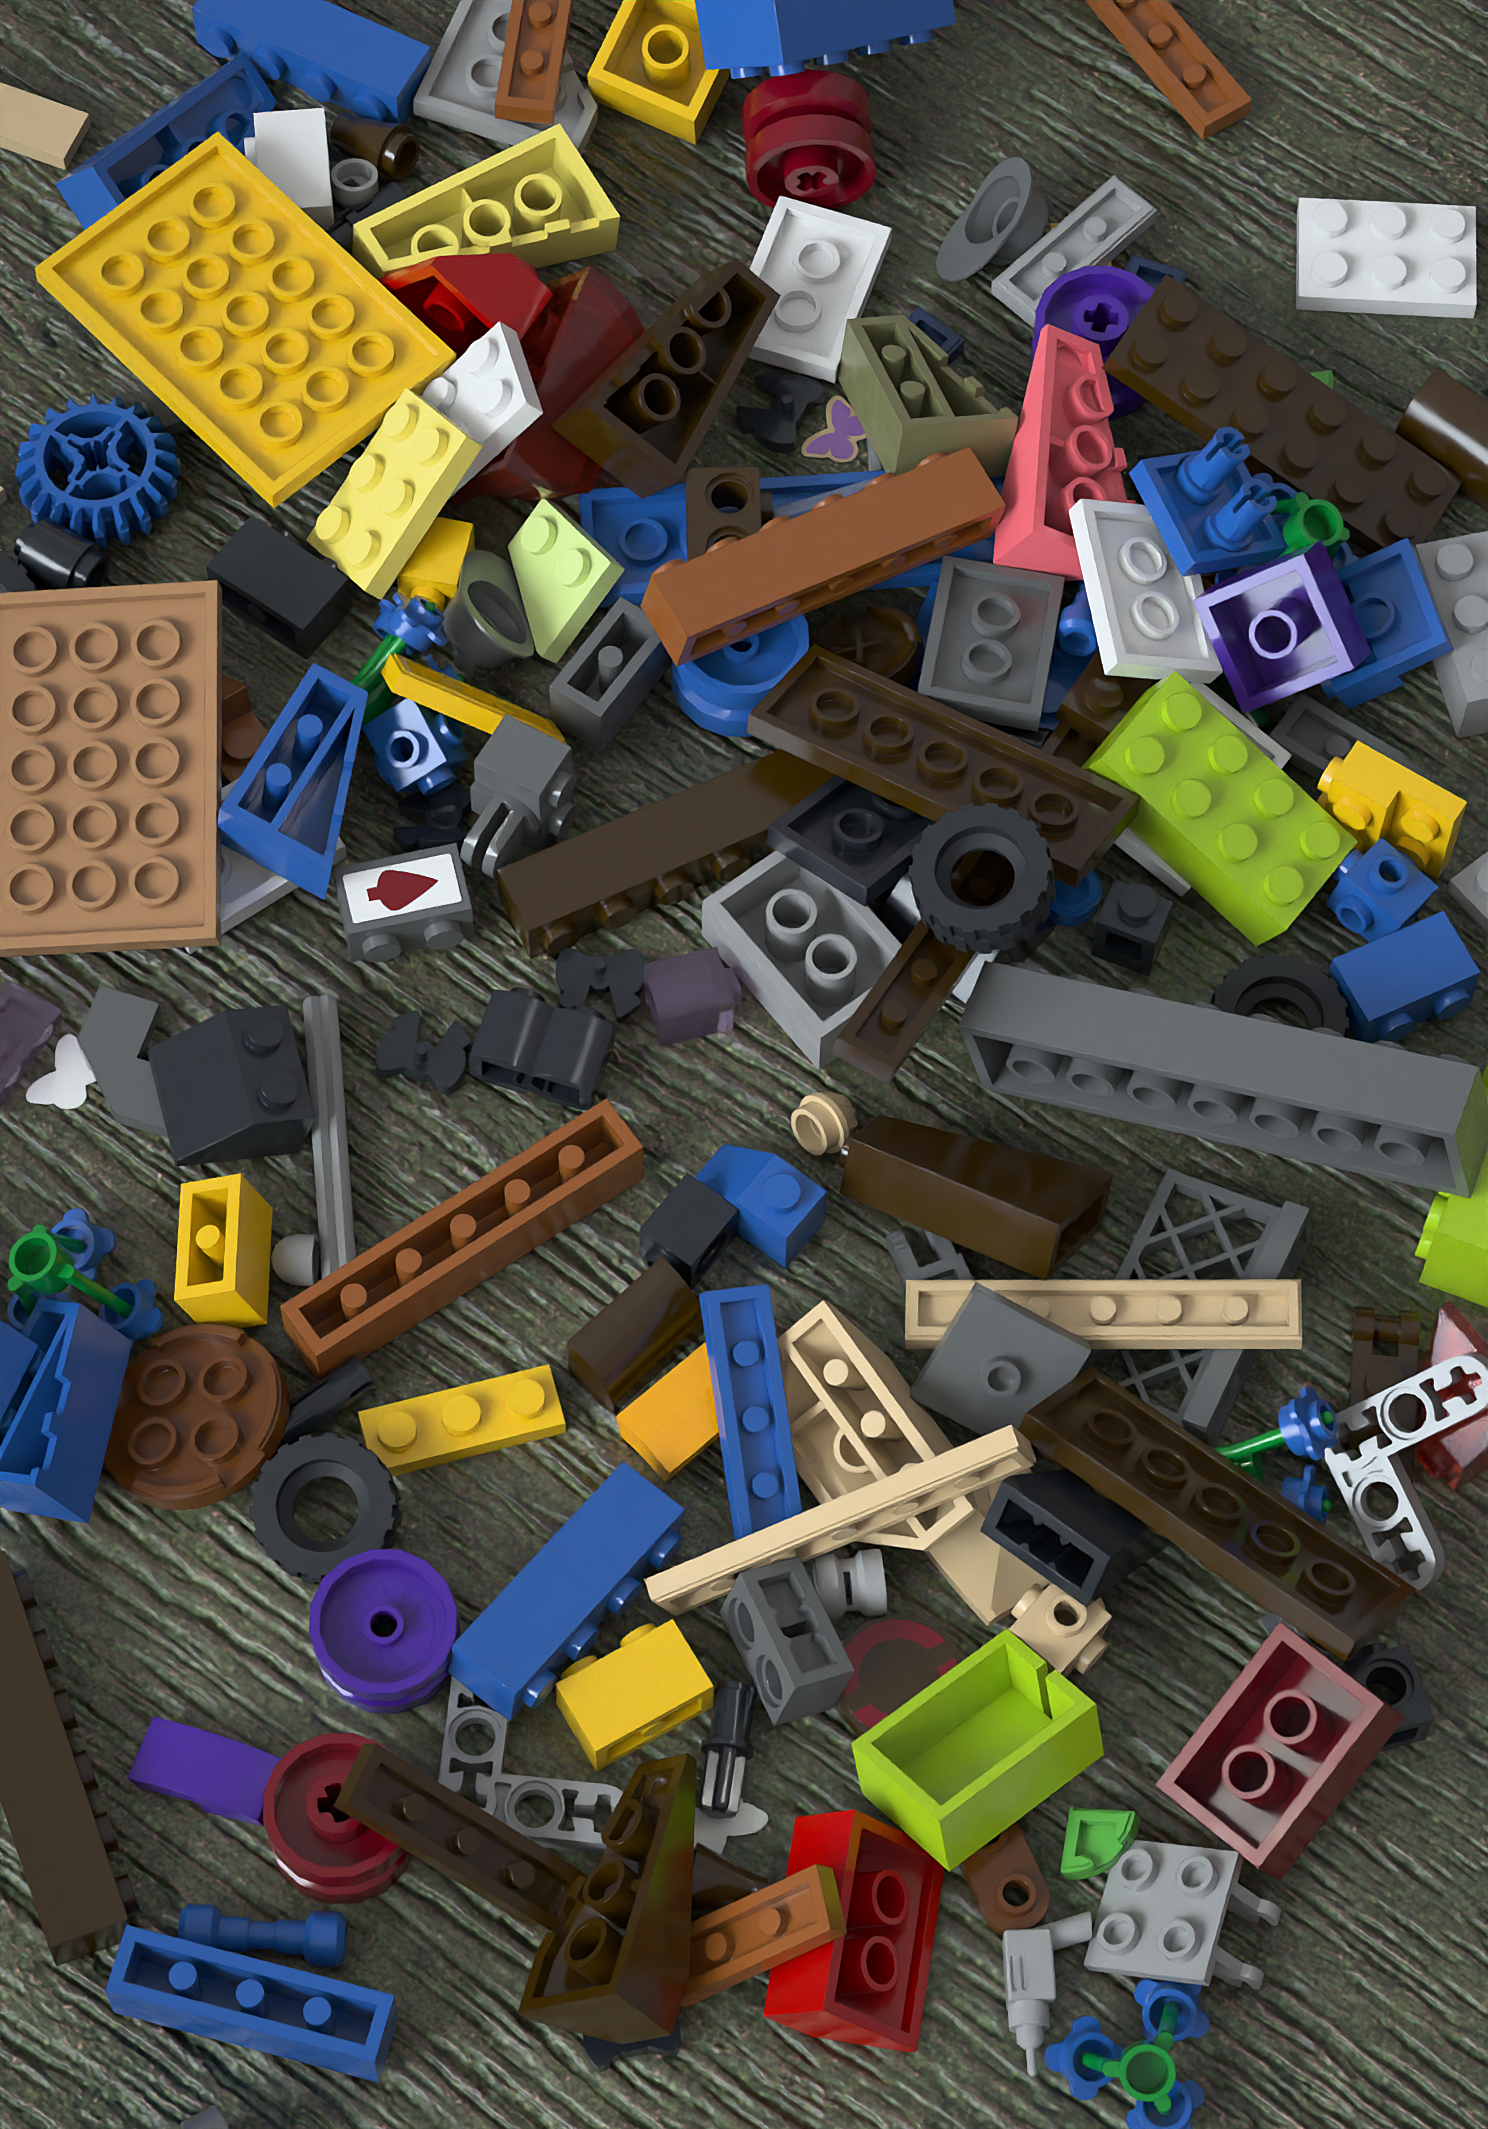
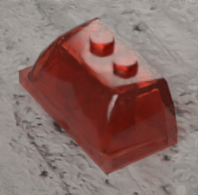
[449,266,645,504]

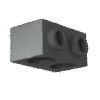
[719,1556,855,1726]

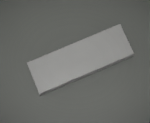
[991,175,1157,328]

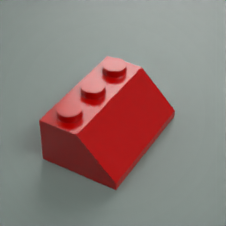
[763,1809,944,2052]

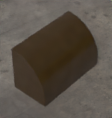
[1395,368,1488,512]
[567,1257,704,1414]

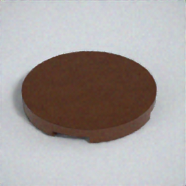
[103,1323,290,1510]

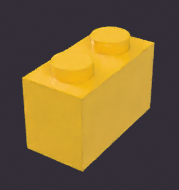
[174,1173,273,1329]
[555,1619,714,1772]

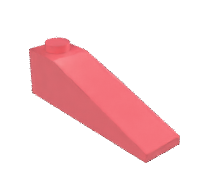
[993,324,1136,581]

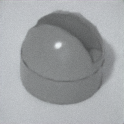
[331,158,379,210]
[271,1234,320,1286]

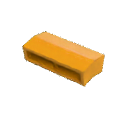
[616,1342,720,1483]

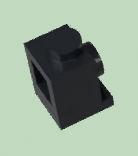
[1091,880,1173,977]

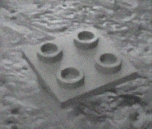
[1083,1840,1281,1990]

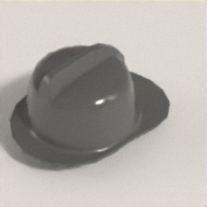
[936,157,1054,282]
[442,549,534,672]

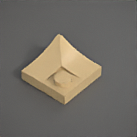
[923,1468,1051,1626]

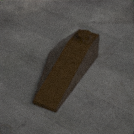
[518,1753,697,2044]

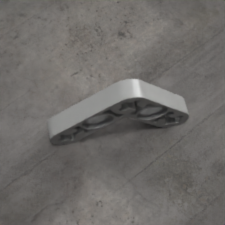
[1324,1353,1488,1591]
[438,1677,623,1853]

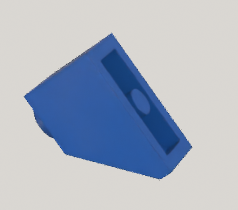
[695,1144,827,1268]

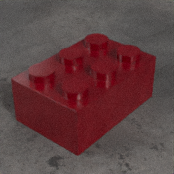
[1155,1622,1405,1880]

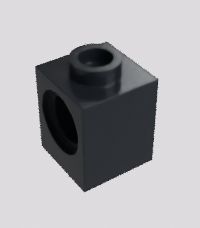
[639,1173,739,1290]
[1342,1643,1434,1752]

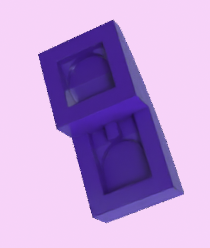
[127,1717,282,1826]

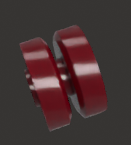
[741,69,876,210]
[263,1733,412,1904]

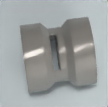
[812,1549,887,1620]

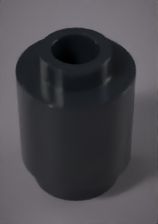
[14,517,110,590]

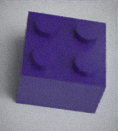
[1193,539,1372,714]

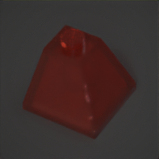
[1415,1300,1488,1492]

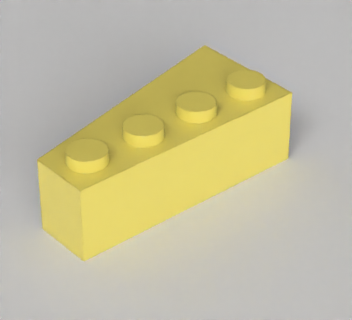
[352,123,620,280]

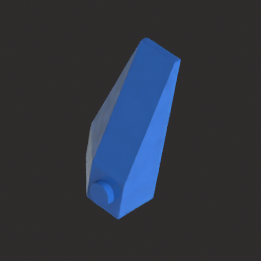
[55,52,277,230]

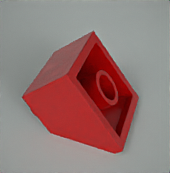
[378,253,553,360]

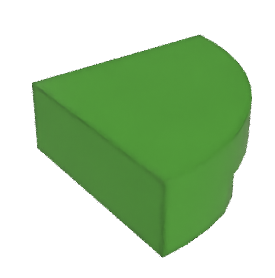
[1060,1807,1141,1880]

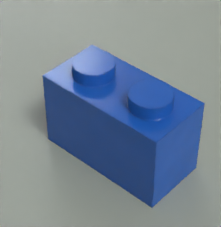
[1328,911,1481,1044]

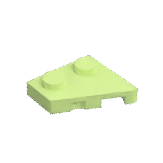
[508,497,625,664]

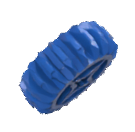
[15,392,181,552]

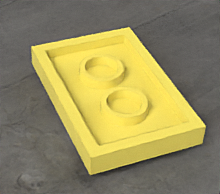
[306,388,483,600]

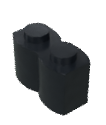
[469,987,615,1110]

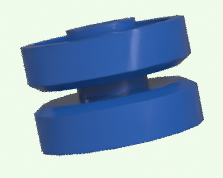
[671,615,809,737]

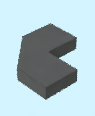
[77,985,168,1138]

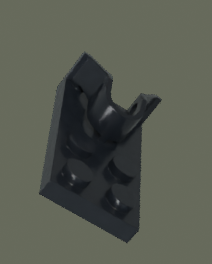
[767,775,936,907]

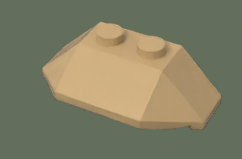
[777,1300,978,1551]

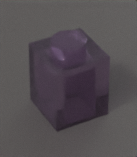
[643,947,742,1047]

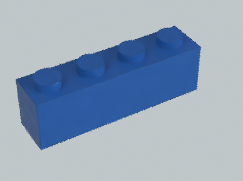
[192,0,431,125]
[448,1461,685,1722]
[105,1925,399,2083]

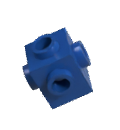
[362,698,471,796]
[1325,837,1438,943]

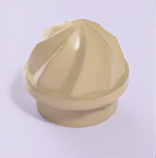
[791,1091,858,1155]

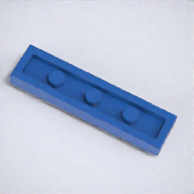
[699,1284,802,1541]

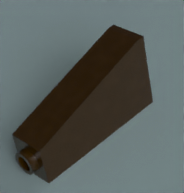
[839,1114,1113,1281]

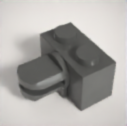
[460,714,578,879]

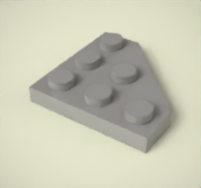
[413,0,598,156]

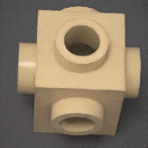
[1009,1582,1112,1678]

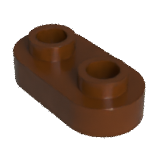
[958,1821,1050,1935]

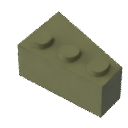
[837,315,1018,478]

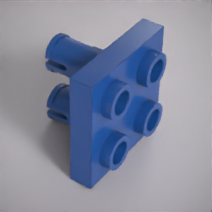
[1129,427,1288,577]

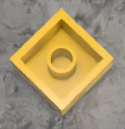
[587,0,731,145]

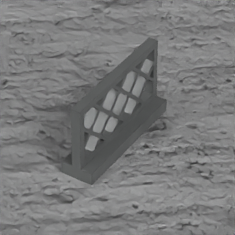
[1076,1169,1313,1448]

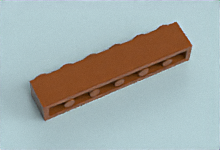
[641,446,1006,667]
[280,1098,644,1381]

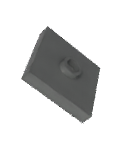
[910,1282,1091,1447]

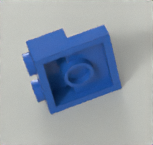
[1320,537,1454,710]

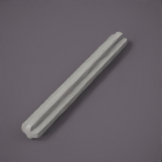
[303,994,356,1279]

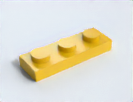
[358,1364,566,1476]

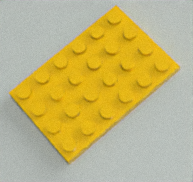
[35,131,457,509]

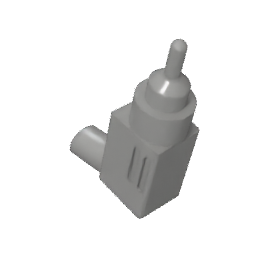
[1002,1911,1092,2076]

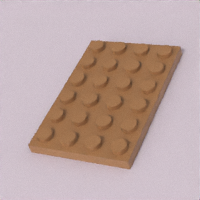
[0,580,222,957]

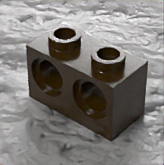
[686,467,773,561]

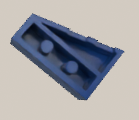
[217,662,368,900]
[0,1299,132,1523]

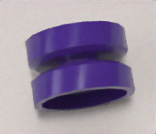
[1030,266,1155,421]
[309,1549,461,1714]

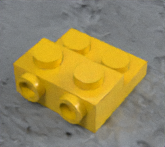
[1317,740,1467,879]

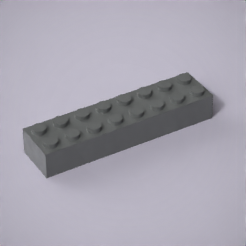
[958,961,1488,1198]

